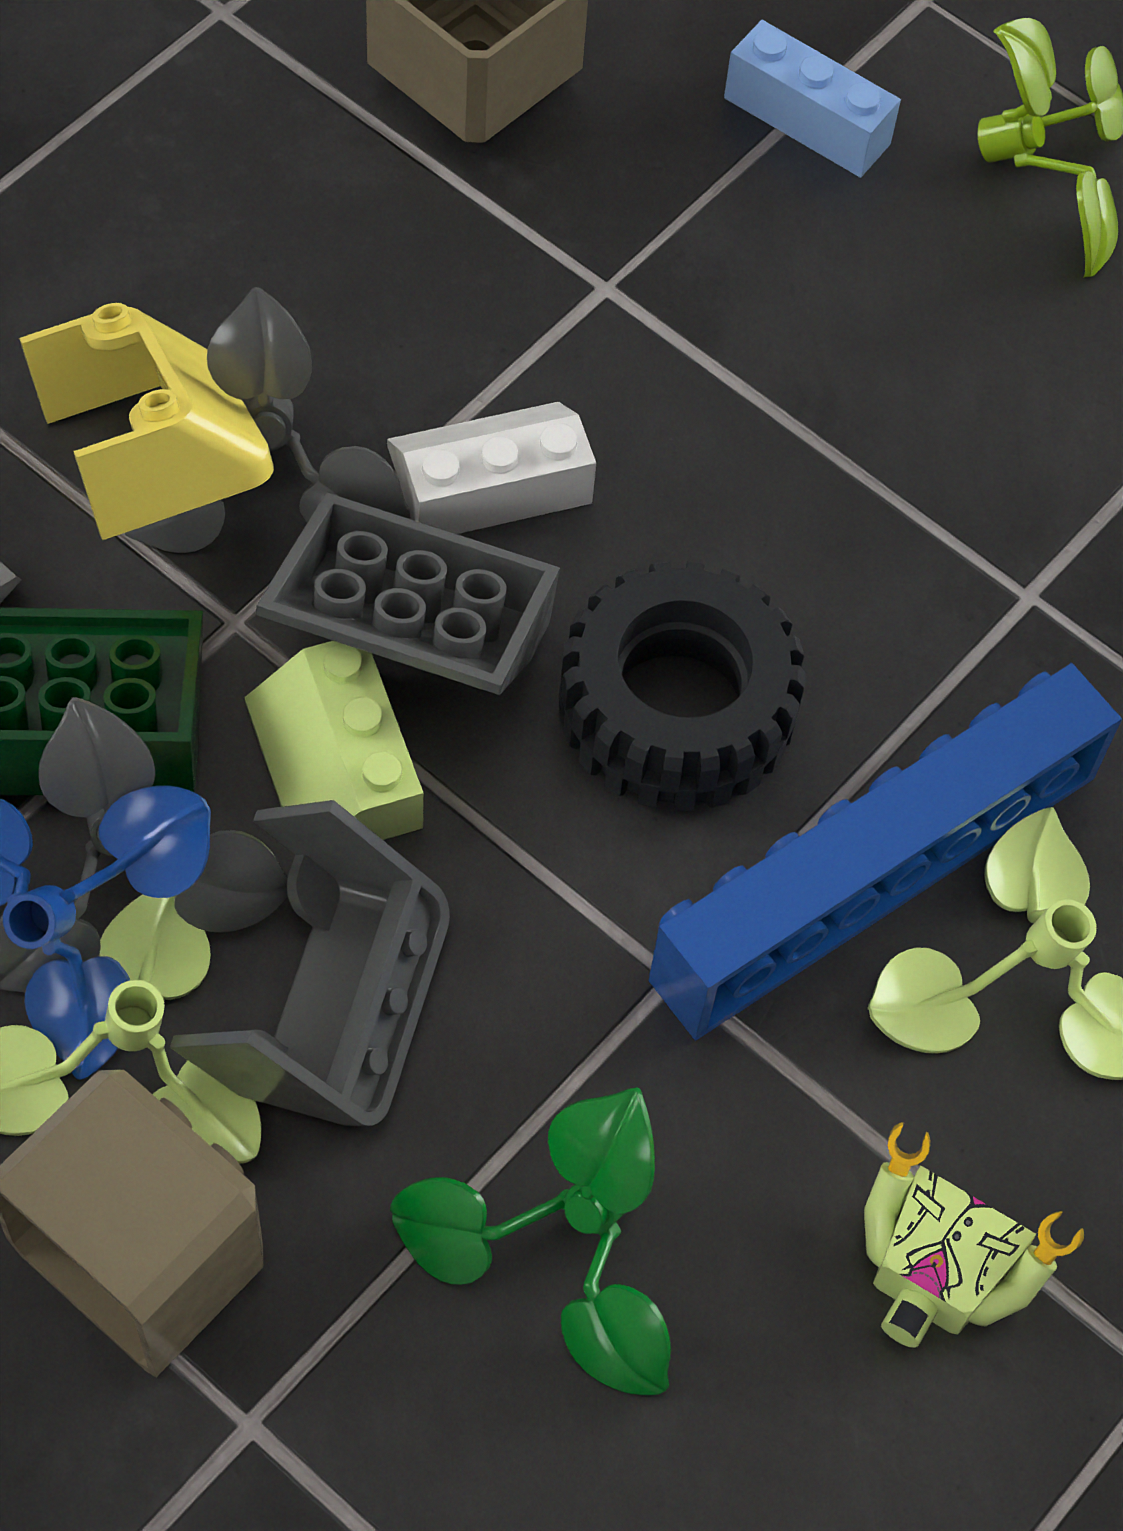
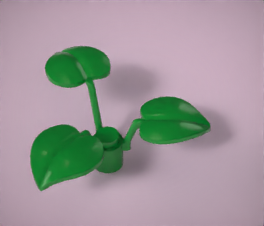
[390,1087,671,1395]

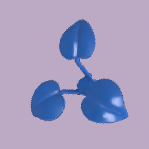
[0,786,211,1080]

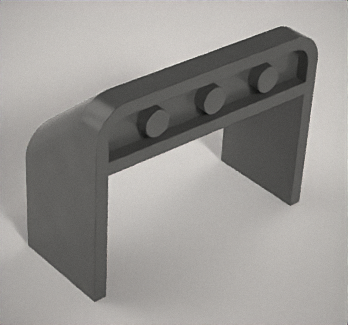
[169,800,450,1126]

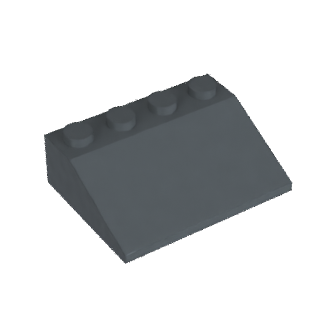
[256,492,560,695]

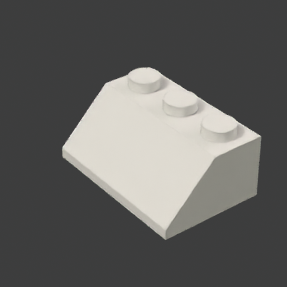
[387,402,596,534]

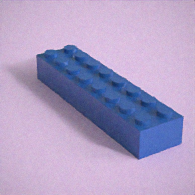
[648,663,1122,1041]

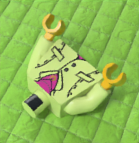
[864,1122,1084,1348]

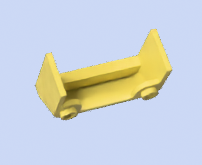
[19,303,274,540]

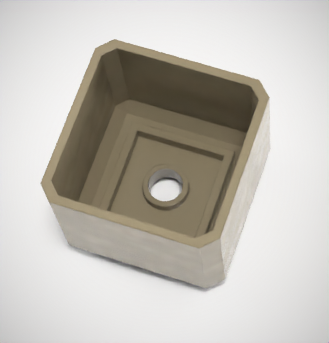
[366,0,588,144]
[0,1070,263,1378]

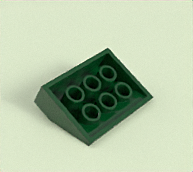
[0,608,203,795]

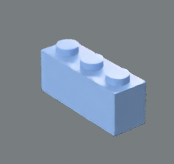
[724,20,901,178]

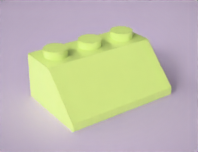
[244,641,424,840]

